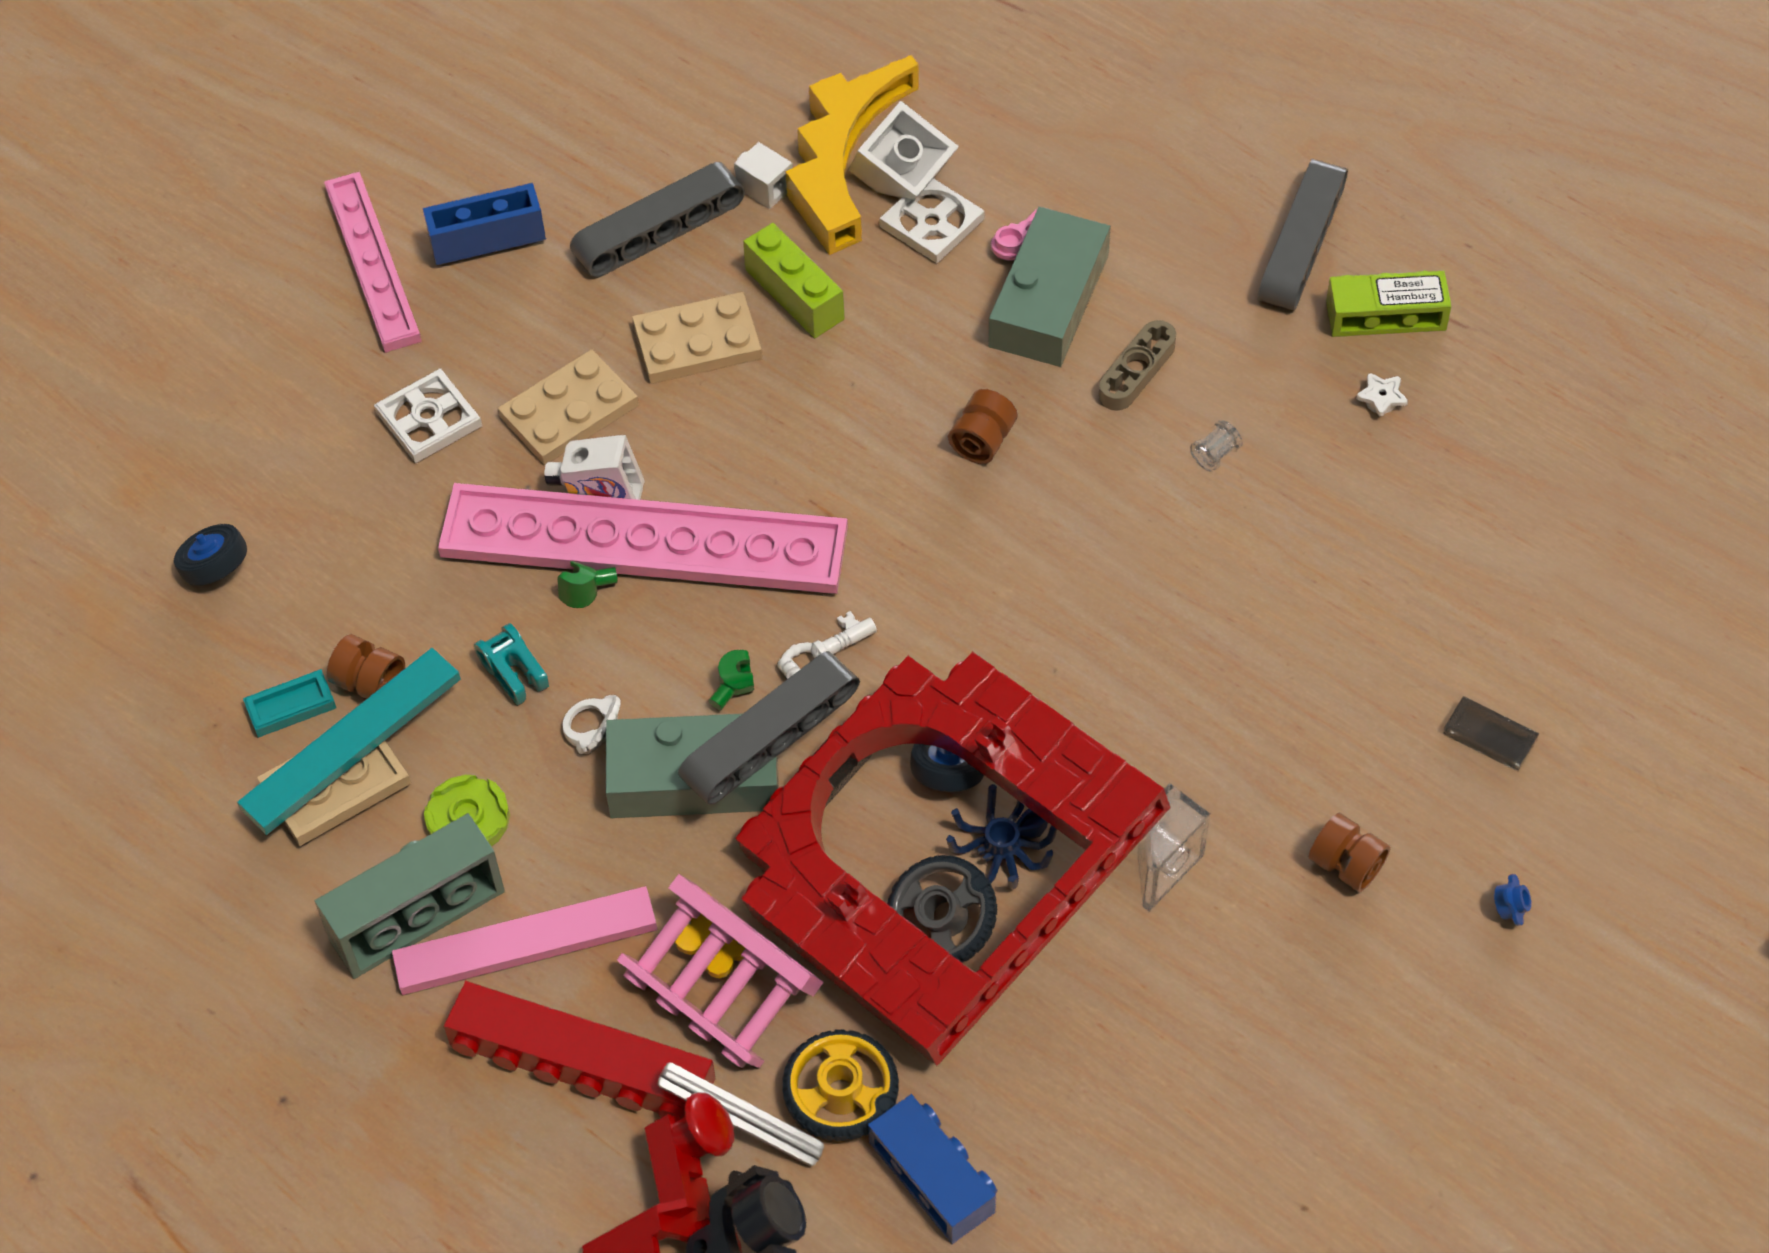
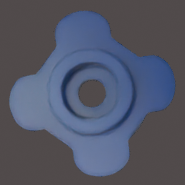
[1494,874,1532,926]

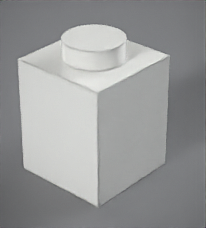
[734,142,793,209]

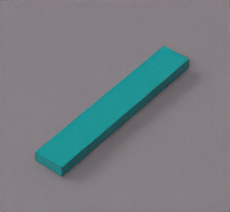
[237,648,461,835]

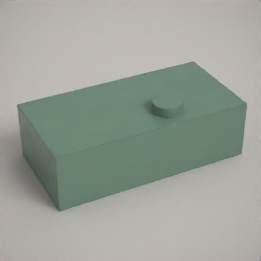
[988,206,1111,367]
[606,714,779,818]
[314,813,505,979]

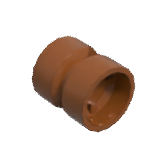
[948,389,1018,464]
[327,634,405,699]
[1308,813,1391,893]

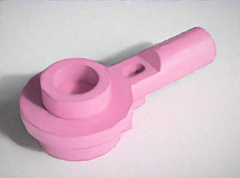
[991,208,1038,260]

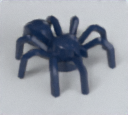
[946,784,1057,889]

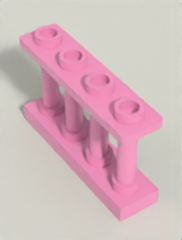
[617,874,824,1068]

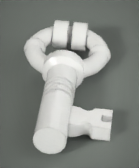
[777,611,877,679]

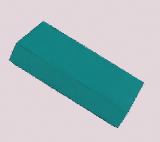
[243,669,337,738]

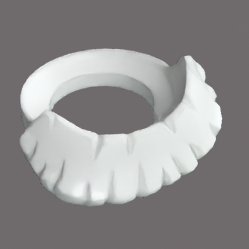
[563,695,621,754]

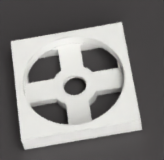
[879,178,985,263]
[374,368,482,463]

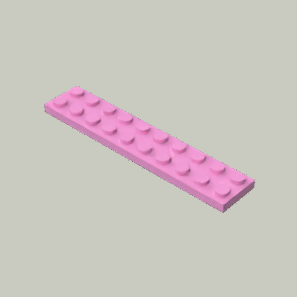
[438,483,848,594]

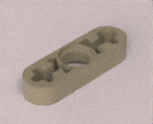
[1099,320,1176,411]

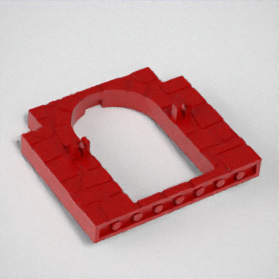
[735,651,1171,1066]

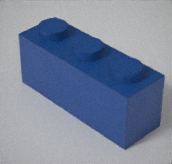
[422,183,546,265]
[868,1094,997,1244]

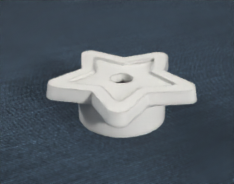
[1356,373,1407,416]

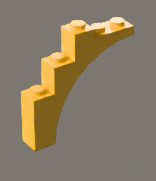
[785,55,919,255]

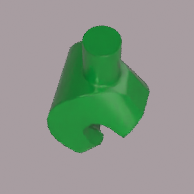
[557,561,618,608]
[709,650,754,710]

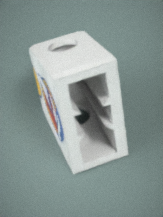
[544,435,645,500]

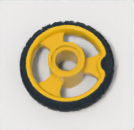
[782,1029,899,1141]

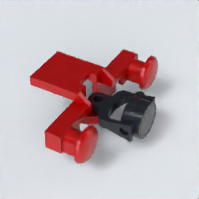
[582,1092,807,1253]

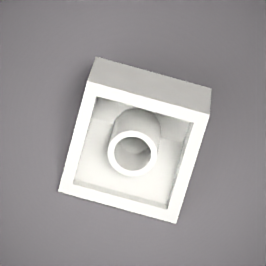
[848,101,959,200]

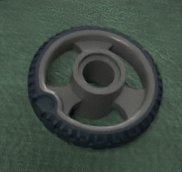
[887,855,997,962]

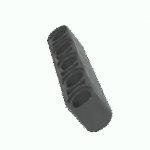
[1258,159,1348,311]
[570,162,745,277]
[678,651,860,805]

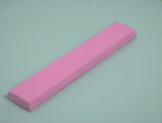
[324,172,422,353]
[392,886,657,995]

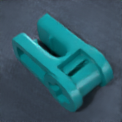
[474,623,549,706]

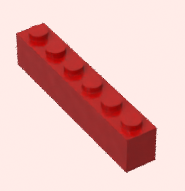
[444,981,716,1118]

